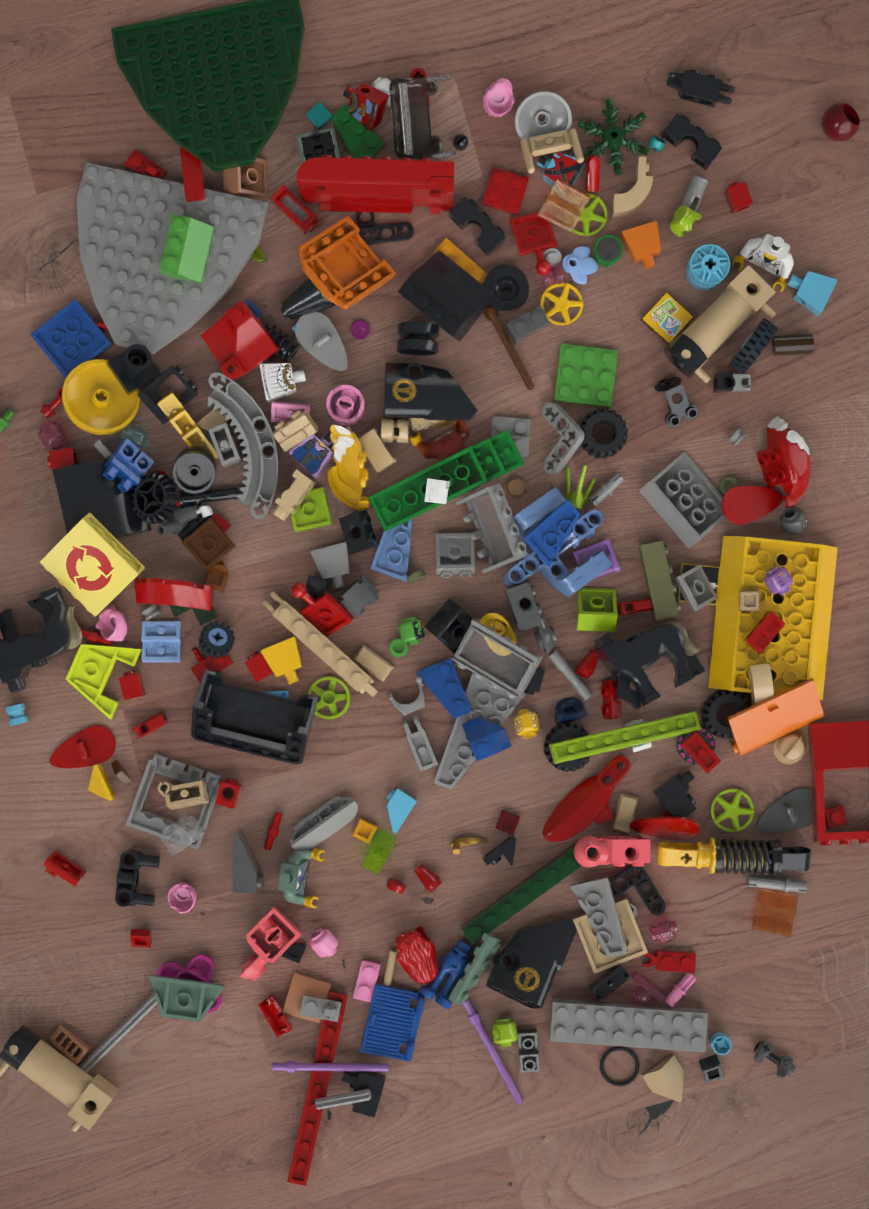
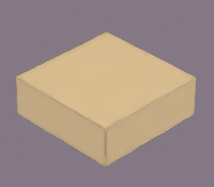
[739,591,759,611]

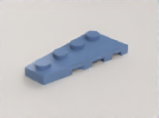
[371,519,413,582]

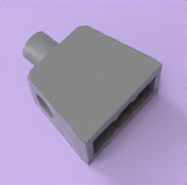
[311,542,350,589]

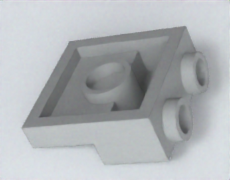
[491,416,531,461]
[436,533,475,578]

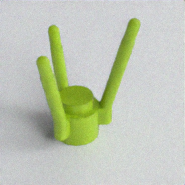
[565,465,596,509]

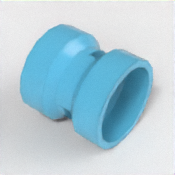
[5,703,29,726]
[709,1032,732,1055]

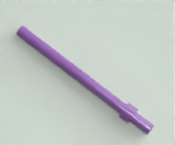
[462,999,523,1105]
[272,1061,388,1073]

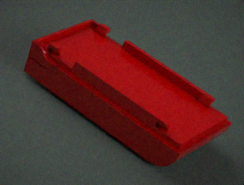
[296,155,455,215]

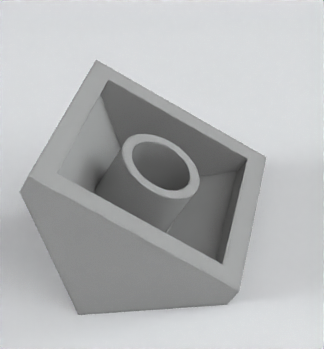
[674,565,718,612]

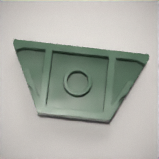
[149,974,224,1022]

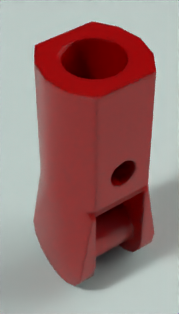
[585,155,601,192]
[617,597,652,616]
[132,712,168,740]

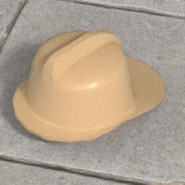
[773,725,809,764]

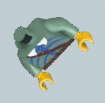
[278,848,325,908]

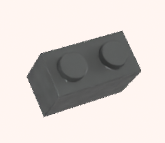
[506,306,550,344]

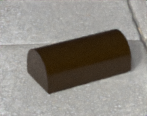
[772,334,814,356]

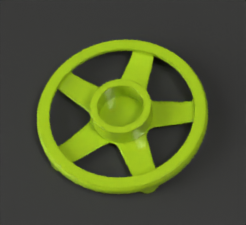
[565,193,607,236]
[308,676,351,719]
[711,789,754,832]

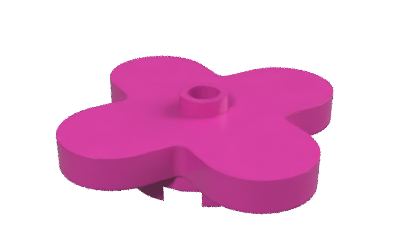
[157,954,222,1020]

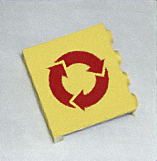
[40,513,145,617]

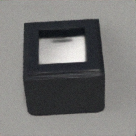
[699,1055,724,1083]

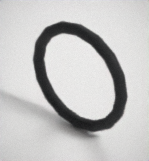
[600,1046,640,1087]

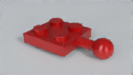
[510,209,557,275]
[291,583,354,637]

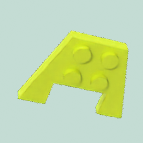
[66,644,142,720]

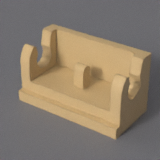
[359,429,397,473]

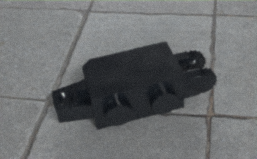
[666,70,735,108]

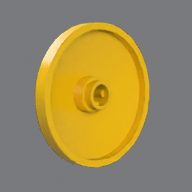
[62,359,140,435]

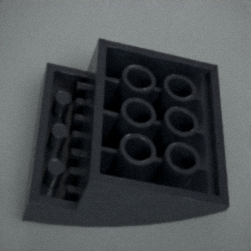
[53,459,152,539]

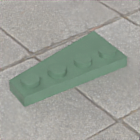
[448,933,503,1005]

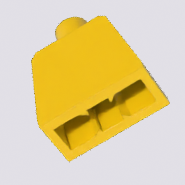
[260,636,303,684]

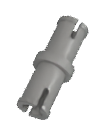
[588,472,624,507]

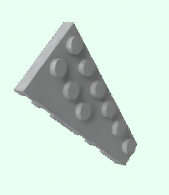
[433,675,526,790]

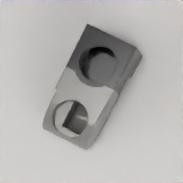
[713,373,751,393]

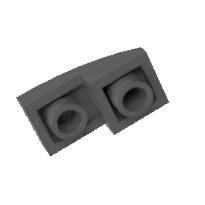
[517,1029,540,1073]

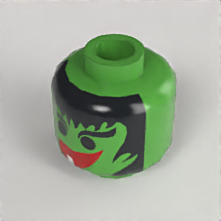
[398,617,425,646]

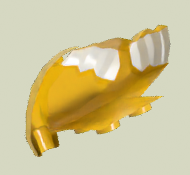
[328,425,369,511]

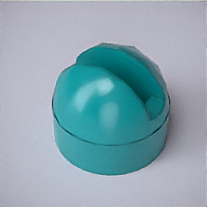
[649,135,666,152]

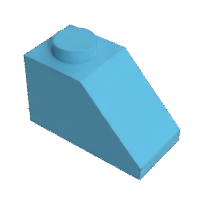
[386,788,417,833]

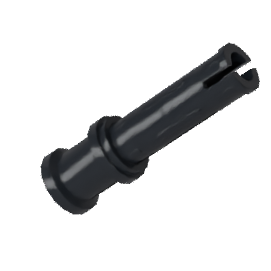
[179,487,238,508]

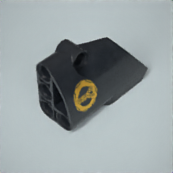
[384,362,478,421]
[486,919,577,1009]

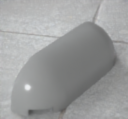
[290,796,358,851]

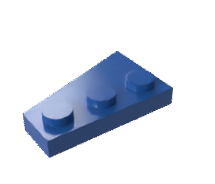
[416,658,473,719]

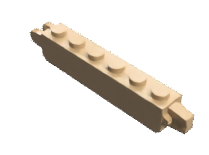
[262,592,378,697]

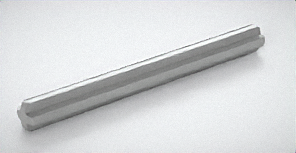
[79,993,158,1073]

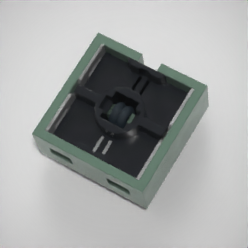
[296,127,340,163]

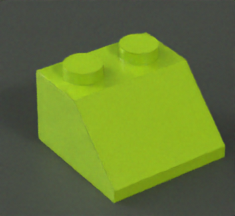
[576,587,618,632]

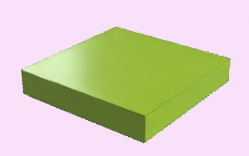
[290,487,332,533]

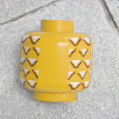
[513,709,540,739]

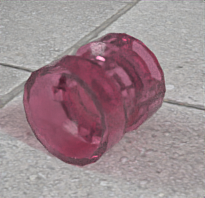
[542,264,564,287]

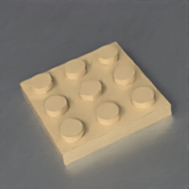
[573,898,648,974]

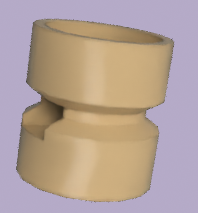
[381,418,409,443]

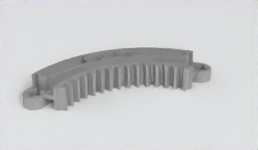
[207,372,278,520]

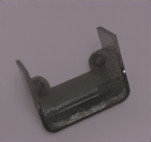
[389,75,456,159]

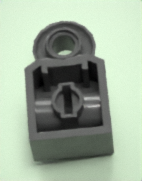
[505,582,558,654]

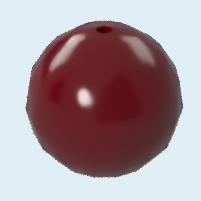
[821,103,860,141]

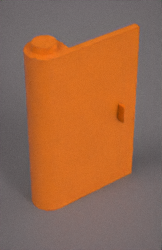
[727,678,824,756]

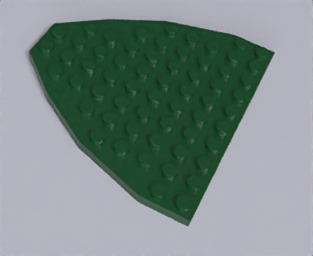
[111,0,305,171]

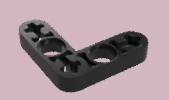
[356,212,414,245]
[609,865,666,915]

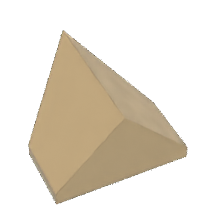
[641,1054,684,1103]

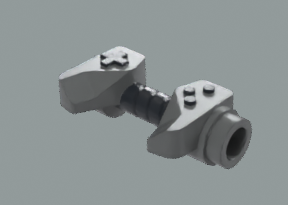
[753,1040,796,1079]

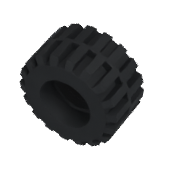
[580,408,628,459]
[701,690,751,739]
[544,723,592,772]

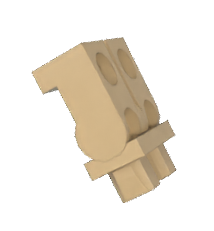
[272,469,316,521]

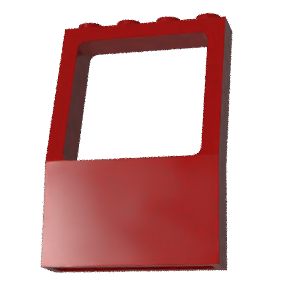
[808,721,869,846]

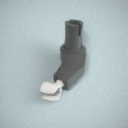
[156,505,213,536]

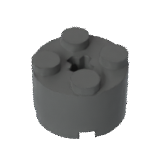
[336,575,379,619]

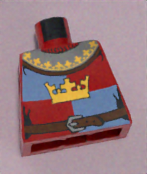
[343,83,389,132]

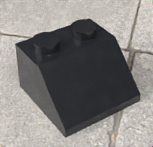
[424,598,477,654]

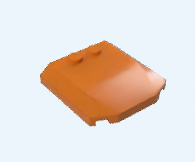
[297,216,396,310]

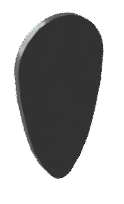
[756,788,814,833]

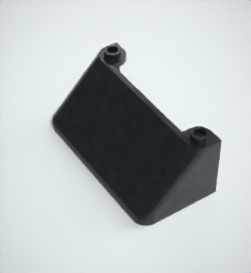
[191,670,318,765]

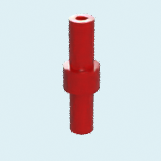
[79,627,113,646]
[264,812,283,851]

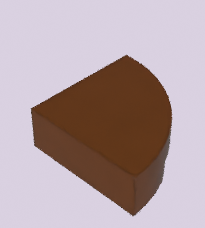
[111,760,132,786]

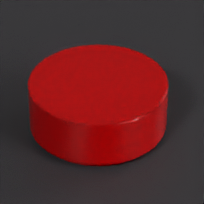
[386,878,406,894]

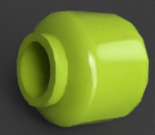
[491,1018,518,1047]

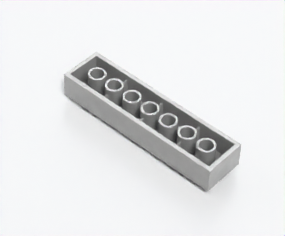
[549,998,708,1053]

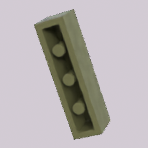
[638,541,681,621]

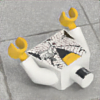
[732,234,794,292]

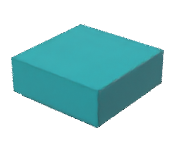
[306,102,332,130]

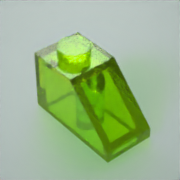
[361,830,397,875]

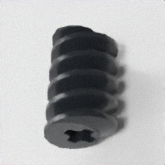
[265,323,301,362]

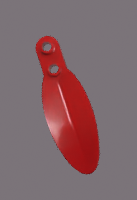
[543,755,631,842]

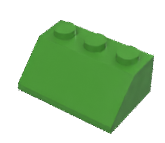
[159,214,214,284]

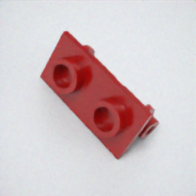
[601,680,622,720]
[258,995,292,1038]

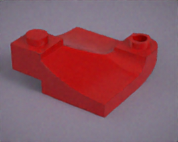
[200,301,280,379]

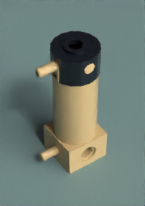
[664,265,776,383]
[0,1025,119,1132]

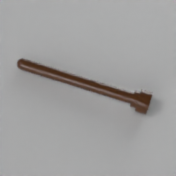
[483,306,534,390]

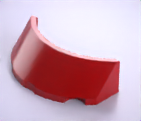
[134,578,214,611]

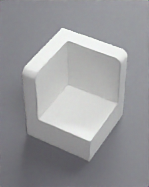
[425,478,450,504]

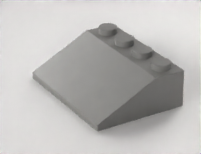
[639,452,725,549]

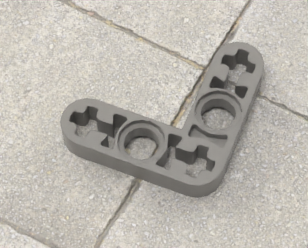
[542,402,584,474]

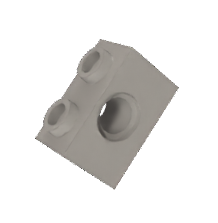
[208,423,242,468]

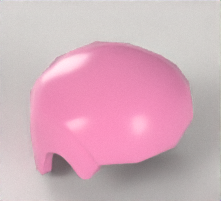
[167,882,197,914]

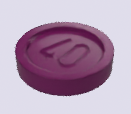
[351,320,370,340]

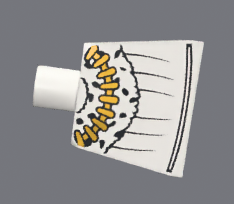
[260,363,306,403]

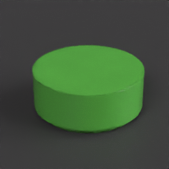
[389,638,409,657]

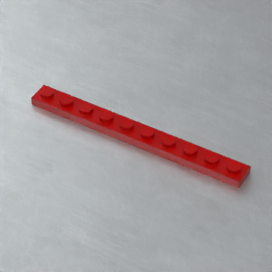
[287,990,348,1186]

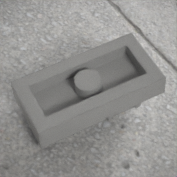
[300,995,342,1022]

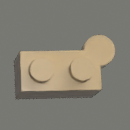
[158,780,209,810]

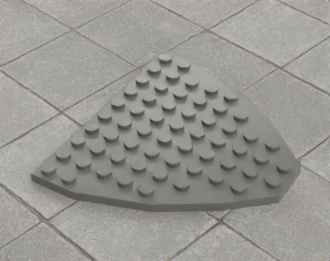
[77,162,269,354]

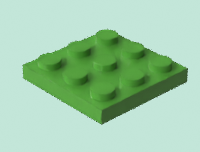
[554,343,618,408]

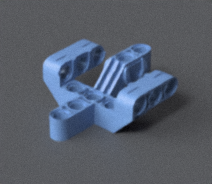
[503,487,613,597]

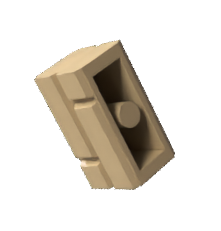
[272,409,318,452]

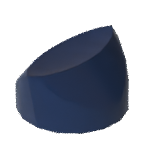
[554,697,587,723]

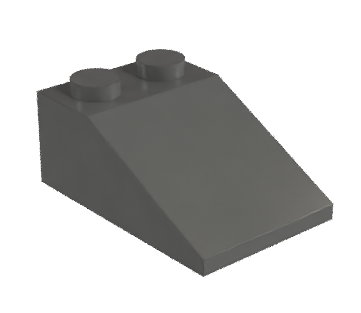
[233,830,264,893]

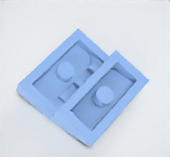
[141,621,181,663]

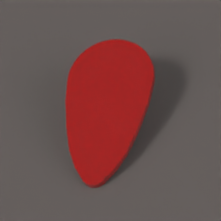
[721,486,783,525]
[50,725,116,769]
[629,812,699,841]

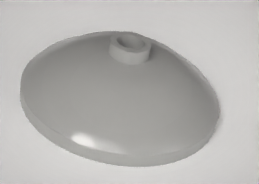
[515,91,572,140]

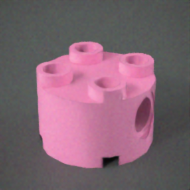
[326,384,365,426]

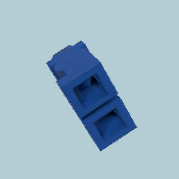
[103,438,154,492]

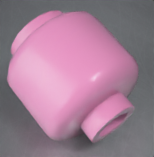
[310,928,338,957]

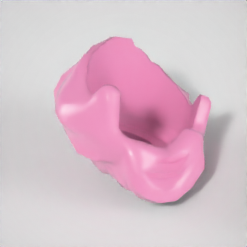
[483,78,515,118]
[95,604,127,641]

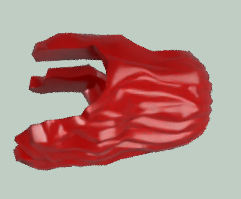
[395,926,438,984]

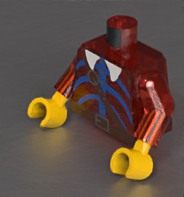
[409,420,469,460]

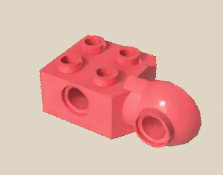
[574,835,651,868]
[239,906,302,981]

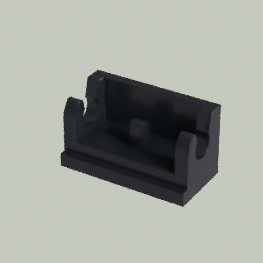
[589,964,630,1002]

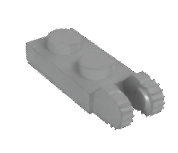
[402,715,438,772]

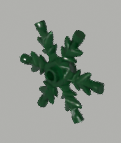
[577,99,650,176]

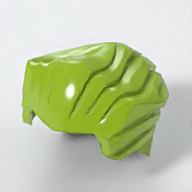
[669,205,702,237]

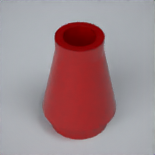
[575,649,599,679]
[414,864,442,893]

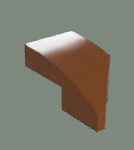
[205,560,229,593]

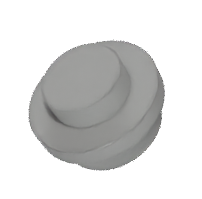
[543,248,561,267]

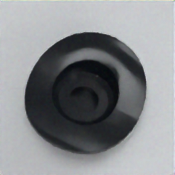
[484,264,529,311]

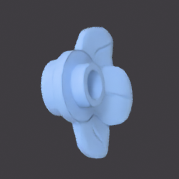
[562,246,599,284]

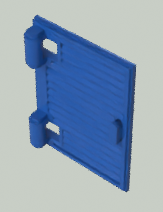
[360,983,425,1062]

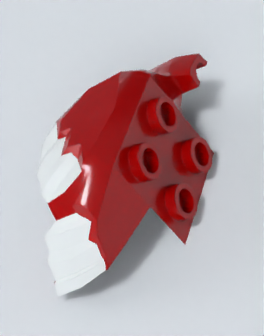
[756,416,811,508]

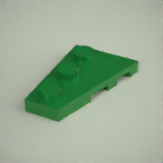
[331,104,386,159]

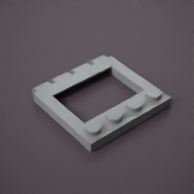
[126,753,221,850]

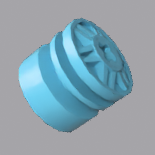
[685,244,730,291]

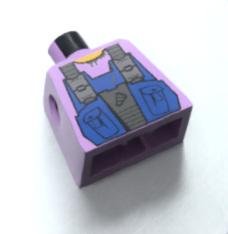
[289,432,333,479]

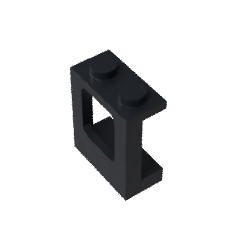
[137,364,198,425]

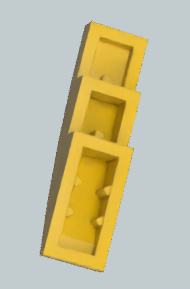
[156,391,218,459]

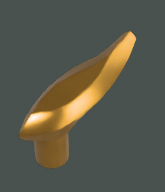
[449,837,485,855]

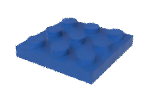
[31,299,112,378]

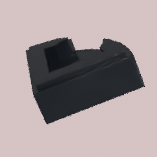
[282,943,307,963]

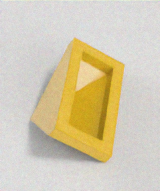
[88,763,116,801]

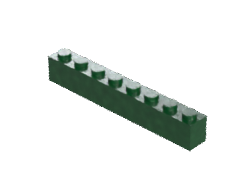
[461,841,595,945]

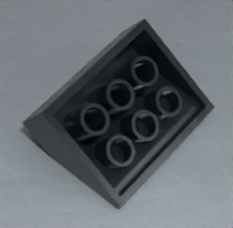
[398,250,496,341]

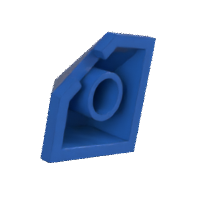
[462,717,512,761]

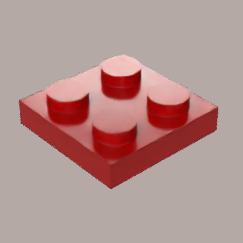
[482,167,529,216]

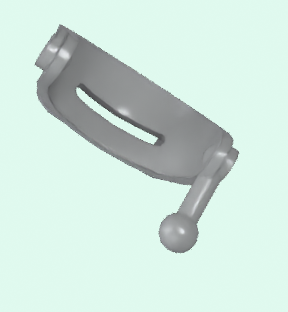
[388,676,425,716]

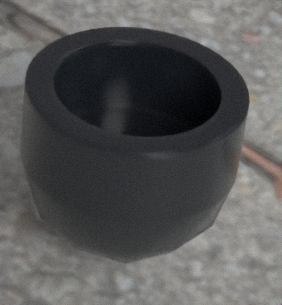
[453,134,468,151]

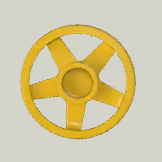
[540,283,583,326]

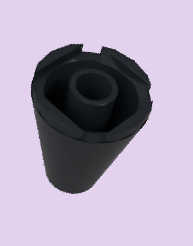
[280,278,336,319]

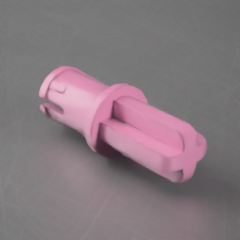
[663,973,696,1008]

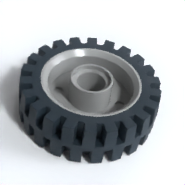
[729,318,778,374]

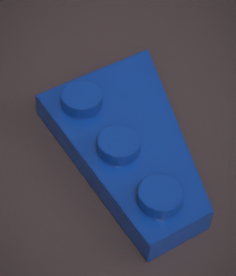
[523,499,580,567]

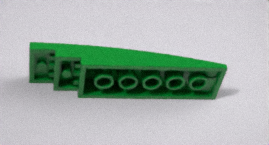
[368,430,525,532]

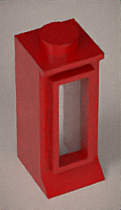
[271,184,318,234]

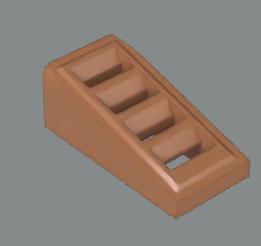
[49,1024,91,1065]

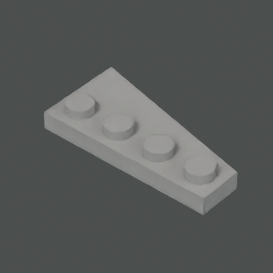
[570,877,628,957]

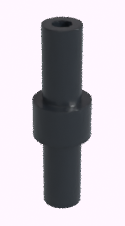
[178,515,212,541]

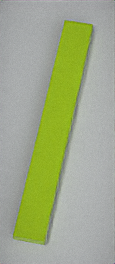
[549,711,701,764]

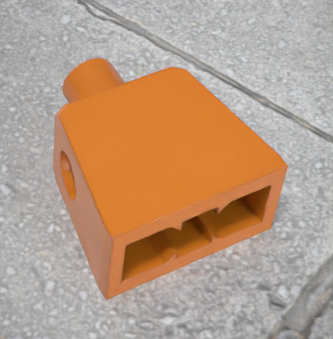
[620,221,661,270]

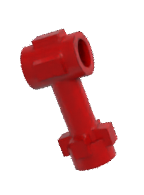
[40,388,63,419]

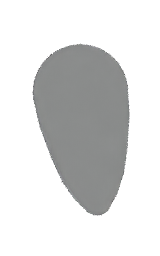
[295,312,347,371]

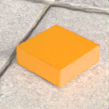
[352,818,378,844]

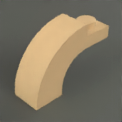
[612,157,653,217]
[748,663,774,706]

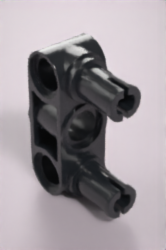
[115,849,160,907]

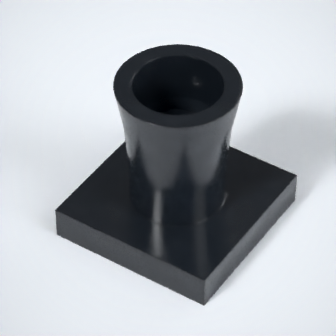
[106,344,160,395]

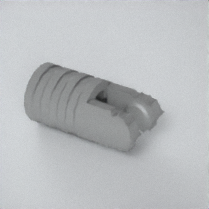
[682,176,708,212]

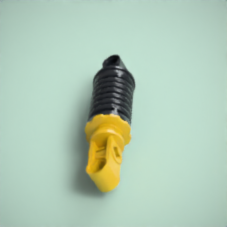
[657,837,811,877]

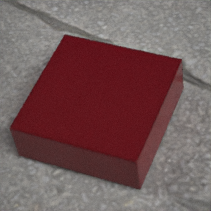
[495,810,520,835]

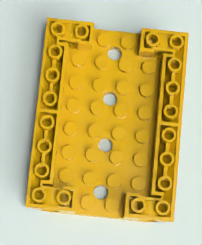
[708,536,838,700]

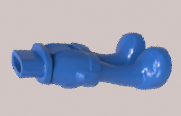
[419,940,473,1009]

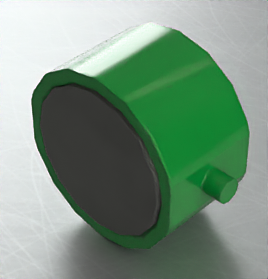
[593,233,623,268]

